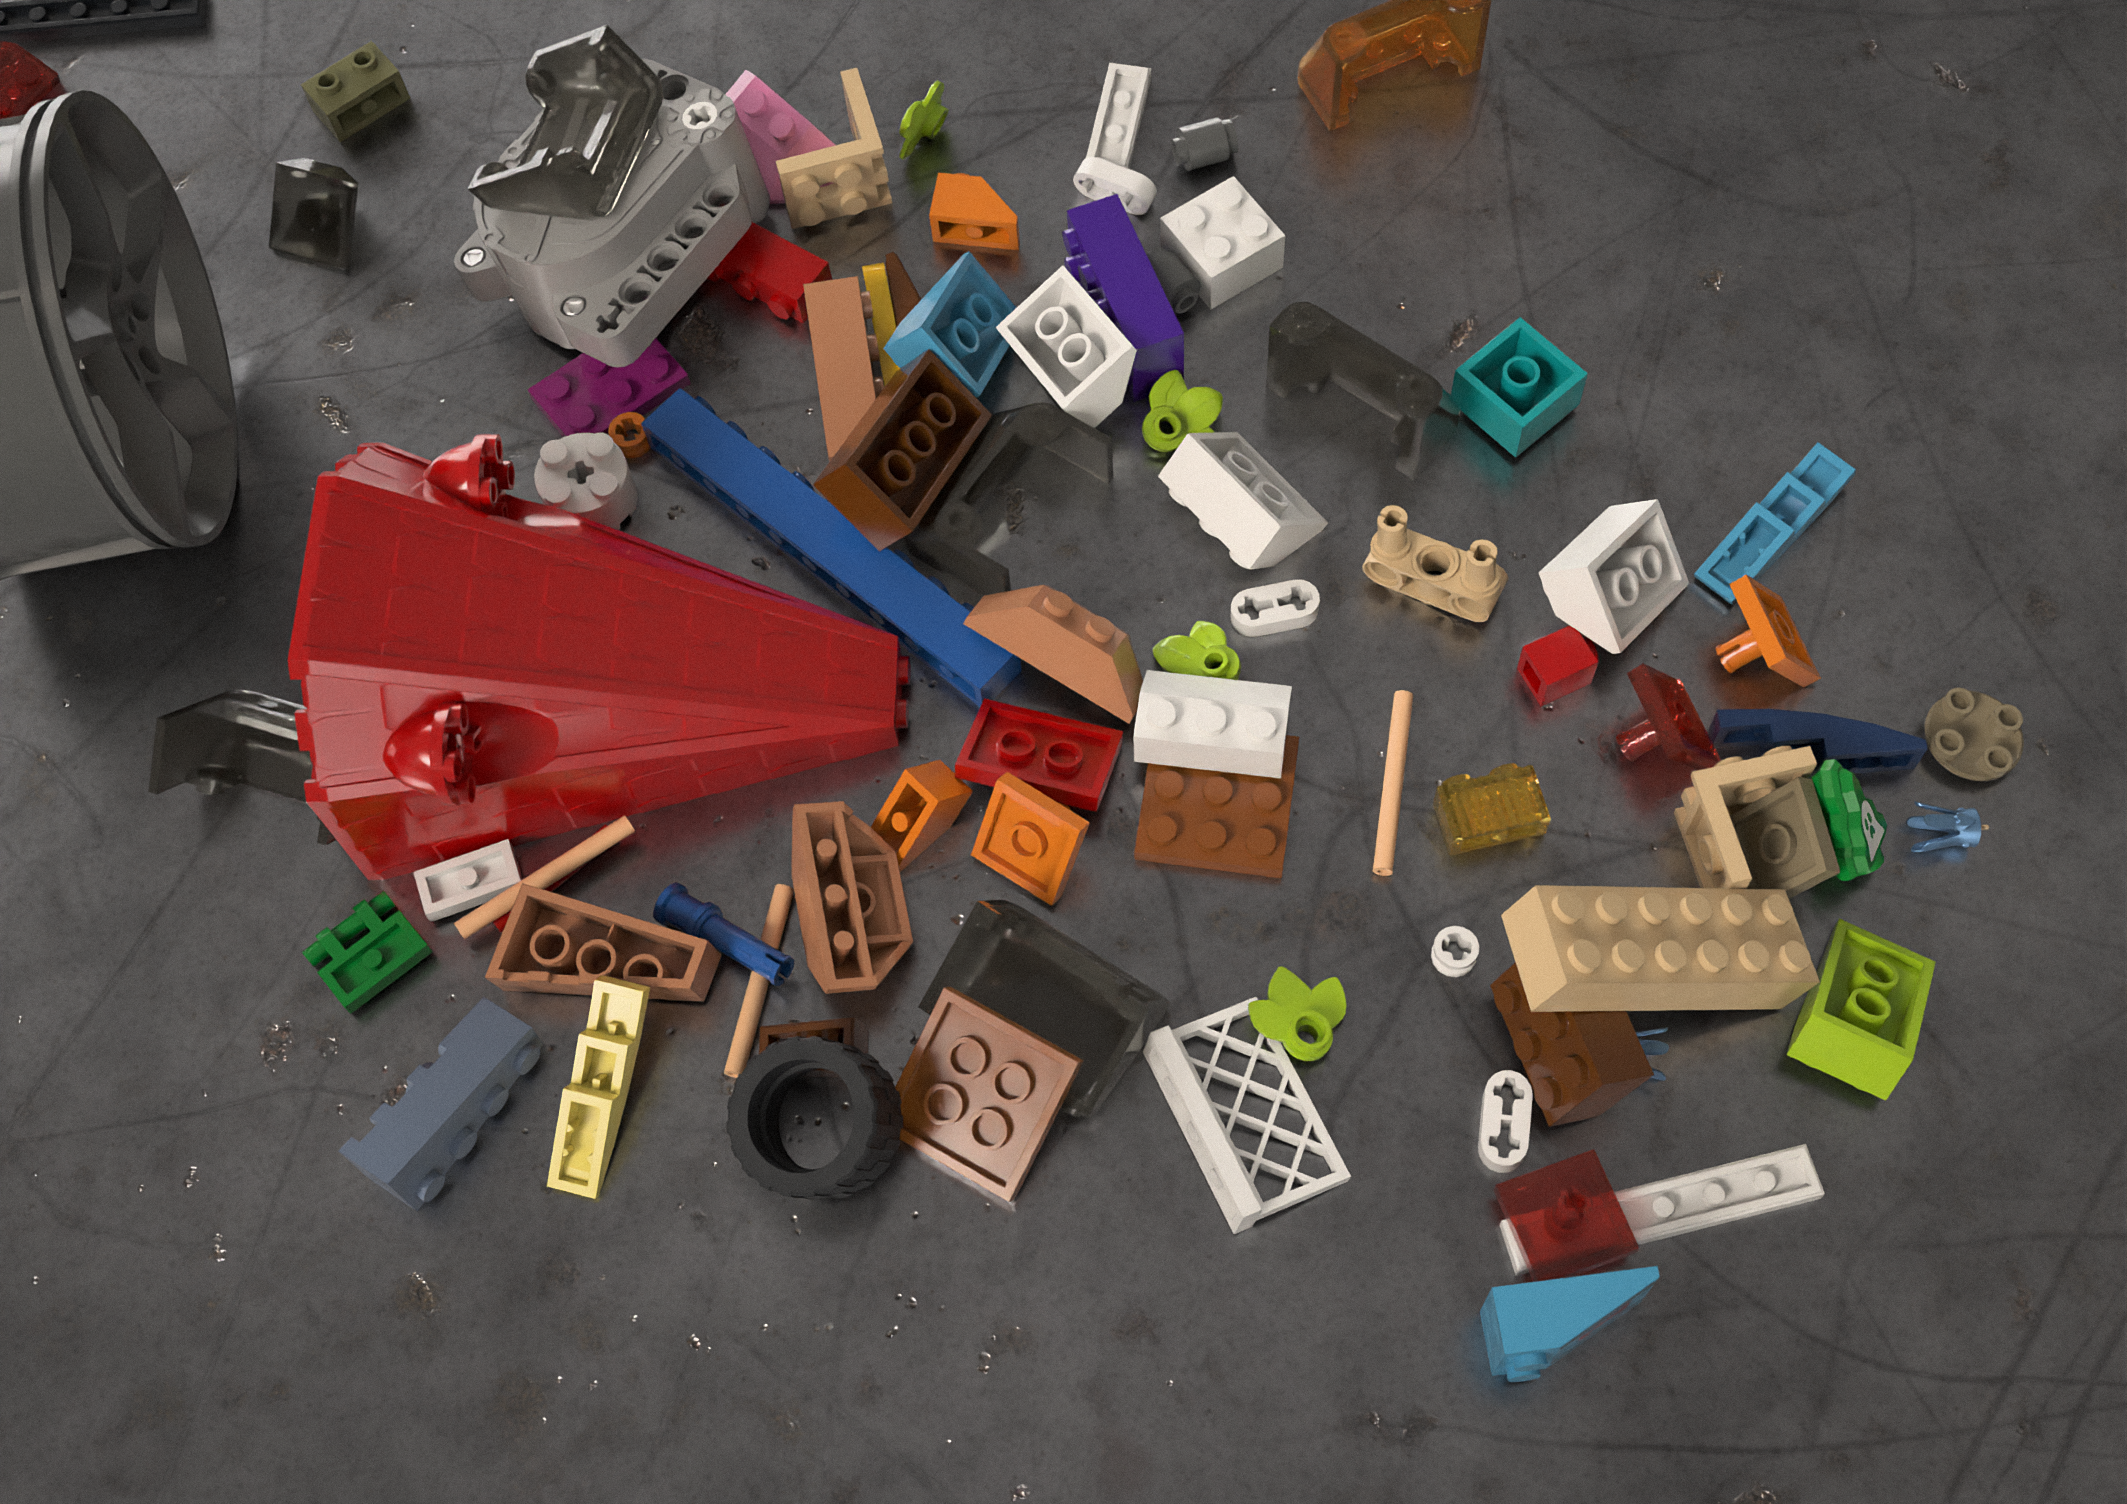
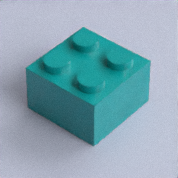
[1450,317,1588,458]

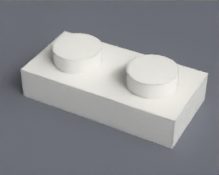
[413,839,523,922]

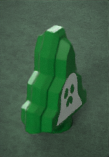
[1811,759,1888,881]

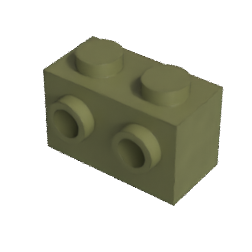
[300,40,411,143]

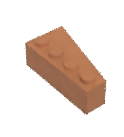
[803,276,884,461]
[485,883,722,1002]

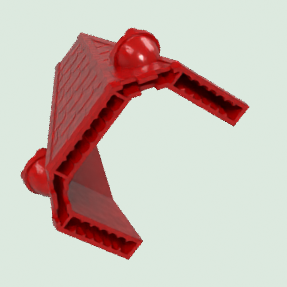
[287,434,911,880]

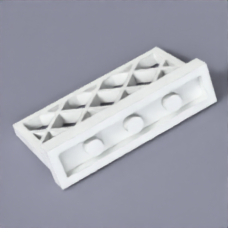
[1143,997,1351,1234]

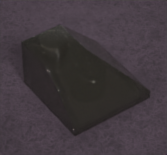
[269,158,359,270]

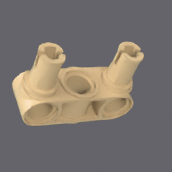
[1362,505,1508,622]

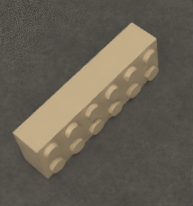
[1501,885,1820,1012]

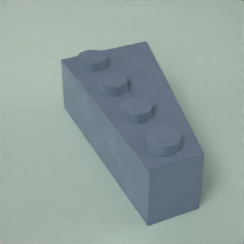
[339,997,544,1212]

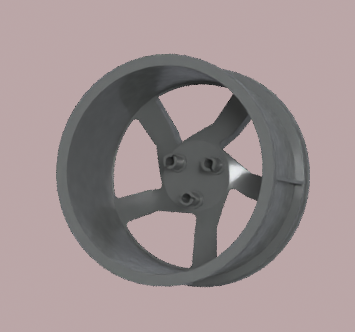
[0,90,238,581]

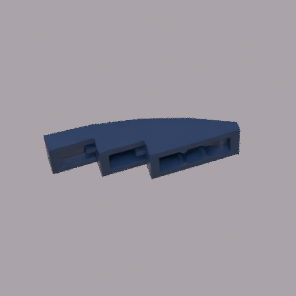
[1708,709,1928,774]

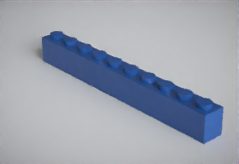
[641,388,1022,707]

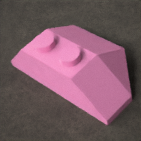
[725,70,835,204]

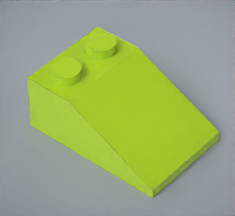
[1787,918,1936,1101]

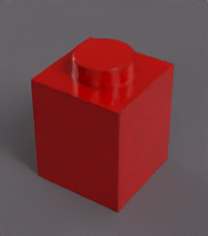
[1517,625,1599,707]

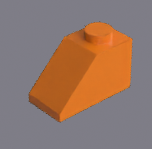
[929,172,1020,251]
[871,760,973,872]

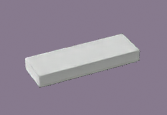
[1086,63,1151,169]

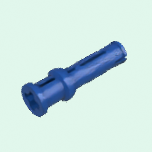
[653,882,795,986]

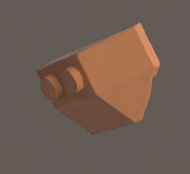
[963,585,1144,724]
[792,801,913,994]

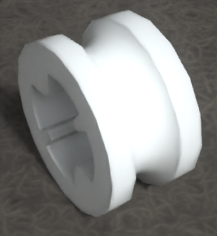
[1431,926,1479,977]

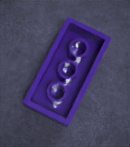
[1062,194,1184,402]

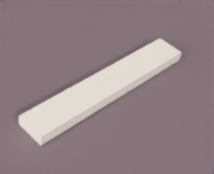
[1500,1144,1825,1276]

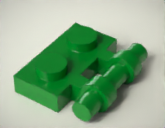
[302,890,433,1014]

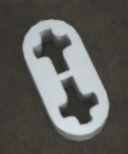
[1073,157,1157,215]
[1230,580,1320,637]
[1478,1070,1533,1173]

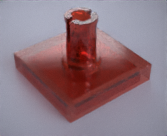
[1616,663,1721,770]
[1493,1149,1639,1282]

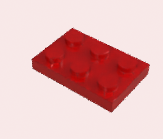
[955,698,1124,812]

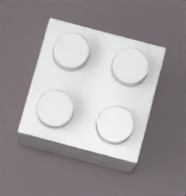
[1160,176,1285,310]

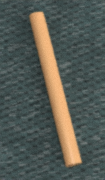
[1373,690,1413,876]
[454,815,635,939]
[724,884,794,1078]

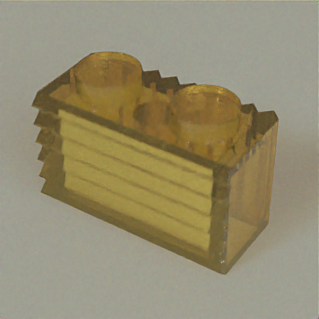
[1433,763,1551,856]

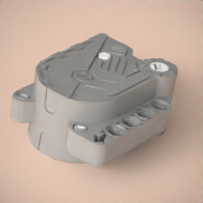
[454,54,770,368]

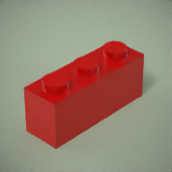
[707,222,833,323]

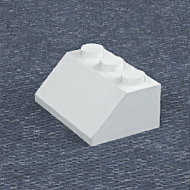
[996,266,1137,434]
[1158,432,1328,570]
[1539,499,1689,654]
[1133,670,1292,778]

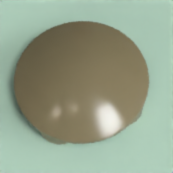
[1924,687,2024,781]

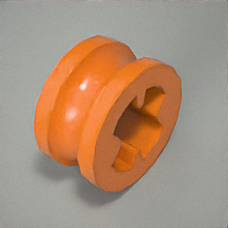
[608,412,650,458]

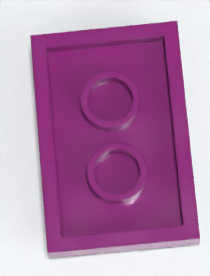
[527,338,691,437]

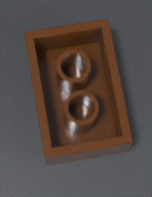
[1490,962,1654,1127]

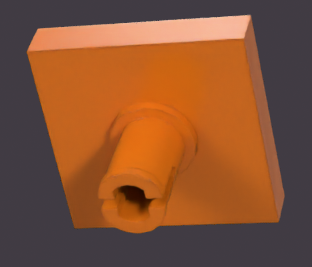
[1715,575,1821,688]
[971,772,1090,906]

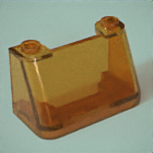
[1297,0,1492,131]

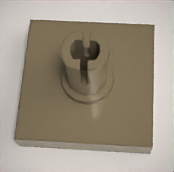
[1730,777,1840,899]

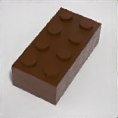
[813,349,992,551]

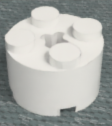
[534,433,638,530]

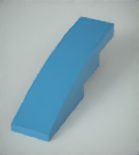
[1694,442,1856,605]

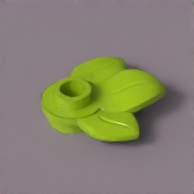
[899,80,949,160]
[1142,370,1223,452]
[1152,621,1241,680]
[1248,966,1346,1061]

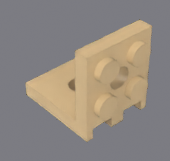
[776,68,892,229]
[1674,746,1817,889]

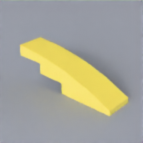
[547,975,650,1199]

